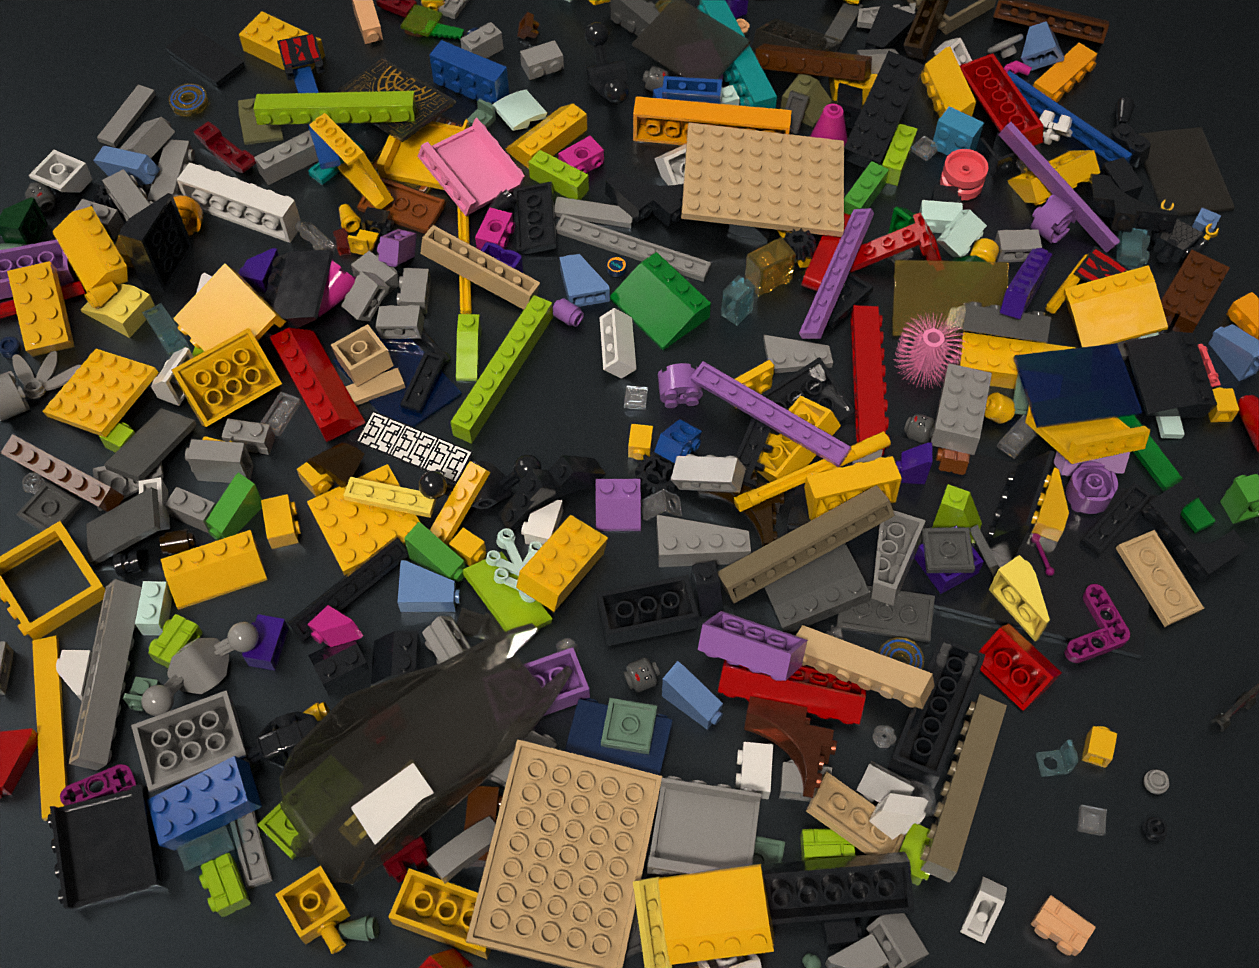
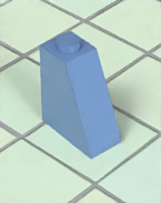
[1021,22,1064,71]
[93,146,160,186]
[559,254,610,307]
[1209,324,1259,381]
[397,560,460,612]
[662,661,723,730]

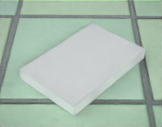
[351,763,441,848]

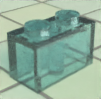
[1116,228,1150,270]
[721,275,755,326]
[176,826,235,871]

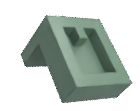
[467,99,496,128]
[123,677,161,711]

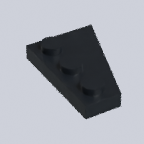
[827,272,873,328]

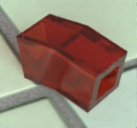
[333,227,351,255]

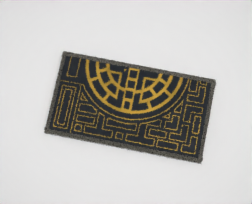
[333,58,456,143]

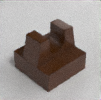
[518,12,539,39]

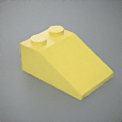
[81,284,156,338]
[989,555,1050,642]

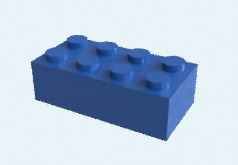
[429,40,509,105]
[147,756,262,851]

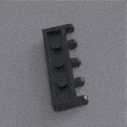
[735,417,780,489]

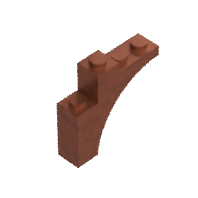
[744,696,837,798]

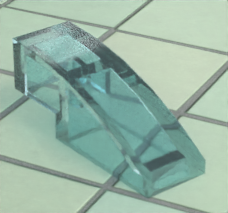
[142,303,192,358]

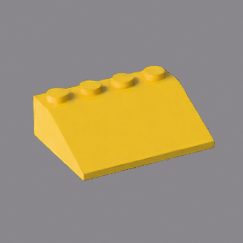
[1065,265,1168,350]
[171,327,282,427]
[658,864,775,965]

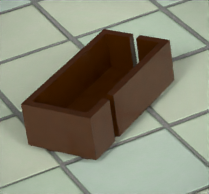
[1161,250,1230,333]

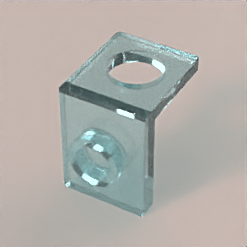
[1035,740,1078,777]

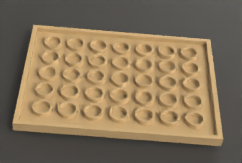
[681,122,844,237]
[465,739,662,968]

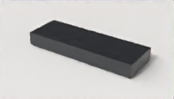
[400,351,446,414]

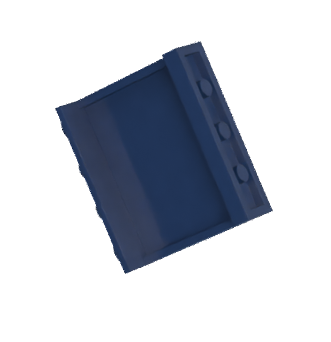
[565,698,673,775]

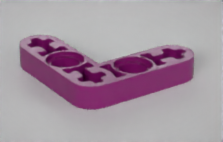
[1065,584,1130,663]
[60,764,137,806]

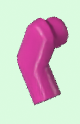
[1004,61,1032,76]

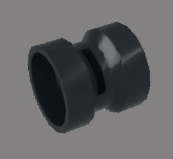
[113,549,143,577]

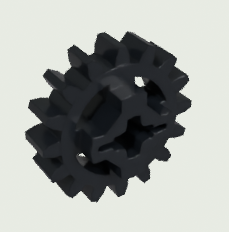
[635,451,677,497]

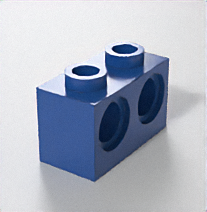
[654,419,702,463]

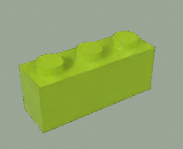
[882,123,918,186]
[528,150,589,200]

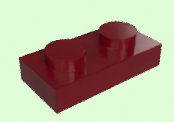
[376,0,417,18]

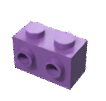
[377,229,417,267]

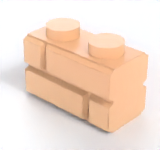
[1030,895,1096,956]

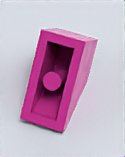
[308,605,364,647]

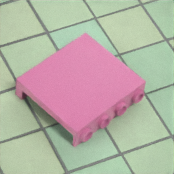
[418,118,525,216]

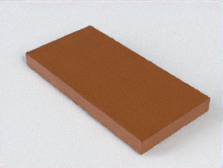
[357,178,446,234]

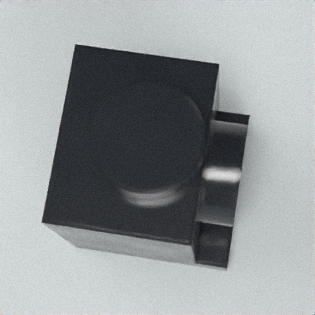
[361,207,394,235]

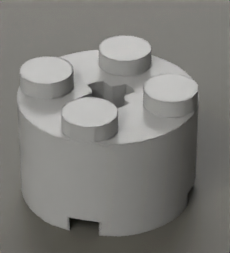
[0,370,30,421]

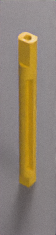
[734,431,891,512]

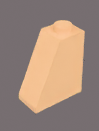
[352,0,383,44]

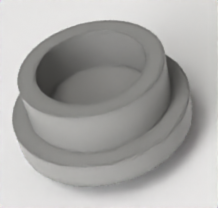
[1144,770,1169,794]

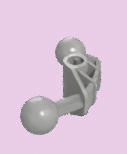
[141,622,259,716]

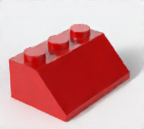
[979,624,1062,711]

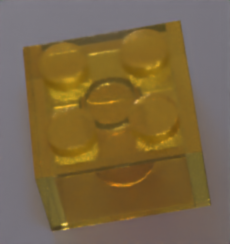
[745,237,796,296]

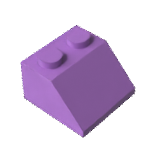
[596,479,641,531]

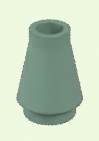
[338,915,379,942]

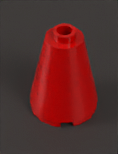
[1238,395,1259,452]

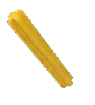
[1045,254,1088,314]

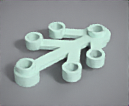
[486,528,542,603]

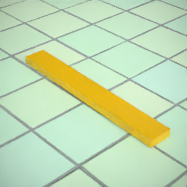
[32,636,69,821]

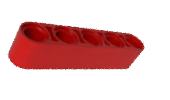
[802,213,851,291]

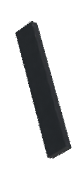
[287,536,409,641]

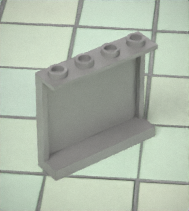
[647,776,762,877]

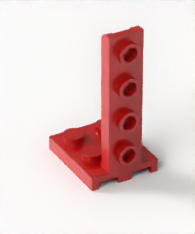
[849,212,944,273]

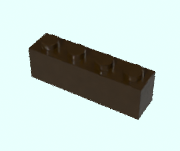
[904,0,949,60]

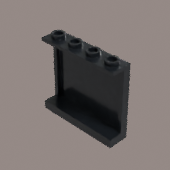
[48,784,163,909]

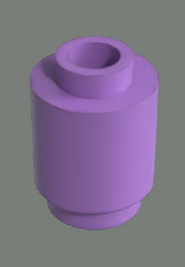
[553,298,584,327]

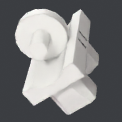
[1040,110,1073,145]

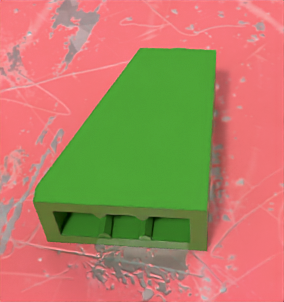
[206,472,262,540]
[404,522,466,583]

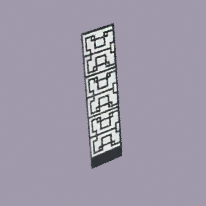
[347,407,474,484]

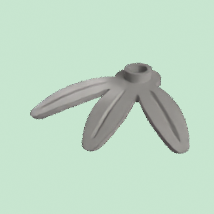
[12,351,81,399]

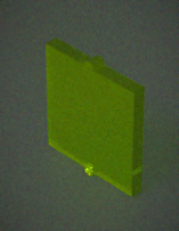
[400,4,442,37]

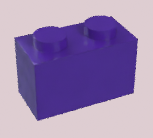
[242,614,289,671]

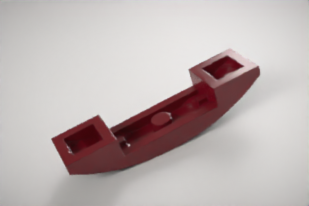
[194,121,256,173]

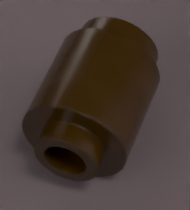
[160,529,196,555]

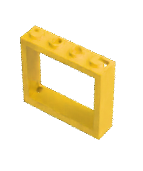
[0,521,105,640]

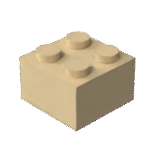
[331,324,394,386]

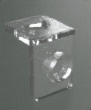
[641,489,682,521]

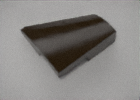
[307,443,365,488]

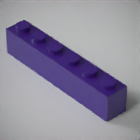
[1000,248,1053,319]

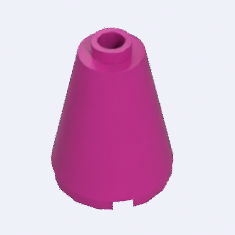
[810,104,848,147]
[318,261,355,317]

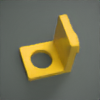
[347,229,379,255]

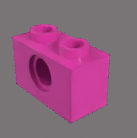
[558,136,604,173]
[475,207,515,250]

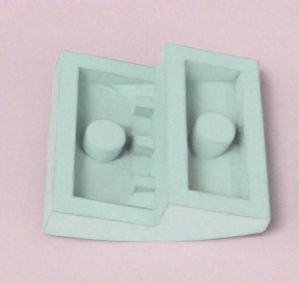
[493,90,547,131]

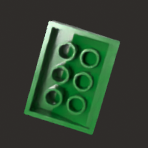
[610,252,711,350]

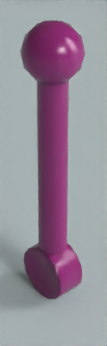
[1031,533,1055,576]

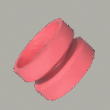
[940,149,989,200]

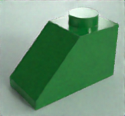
[888,207,915,234]

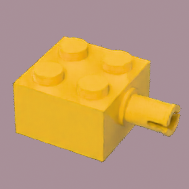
[275,865,351,954]

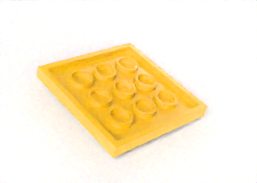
[43,349,159,438]
[307,464,420,575]

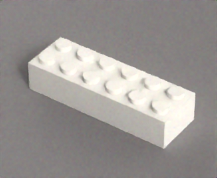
[177,162,302,243]

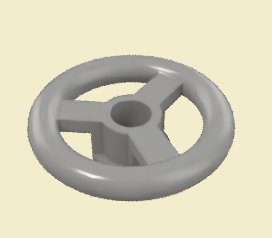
[987,34,1023,58]

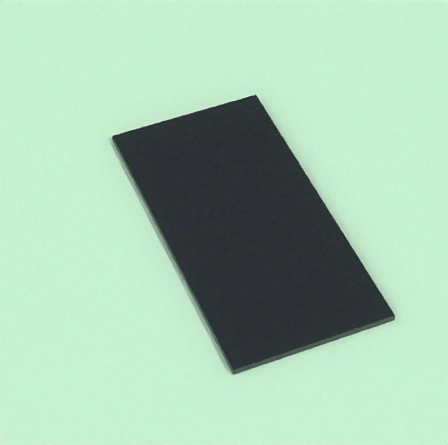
[784,422,1158,659]

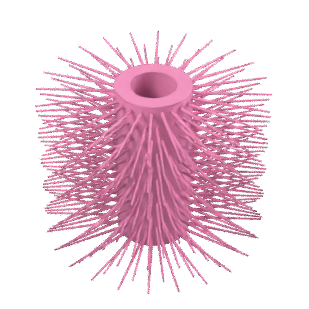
[893,312,966,389]

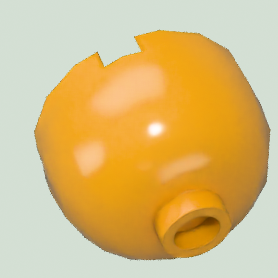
[173,195,204,236]

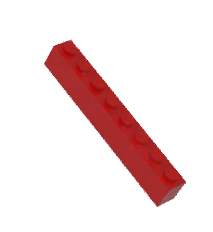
[851,305,890,456]

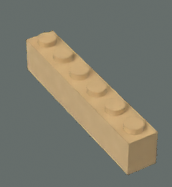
[420,225,540,309]
[796,625,935,709]

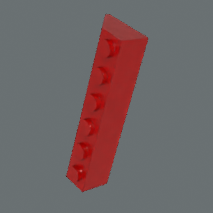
[960,53,1044,146]
[270,328,365,442]
[718,660,866,724]

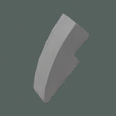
[427,817,495,884]

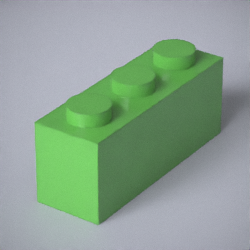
[844,161,889,215]

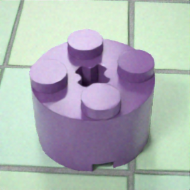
[1030,194,1078,244]
[658,363,703,408]
[1066,462,1118,514]

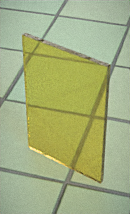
[892,260,1009,337]

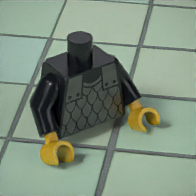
[1151,200,1219,263]

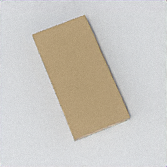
[1116,530,1204,627]
[806,772,906,855]

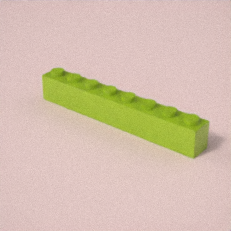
[254,91,416,125]
[451,295,553,444]

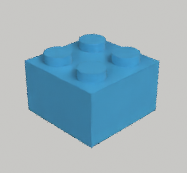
[931,106,984,155]

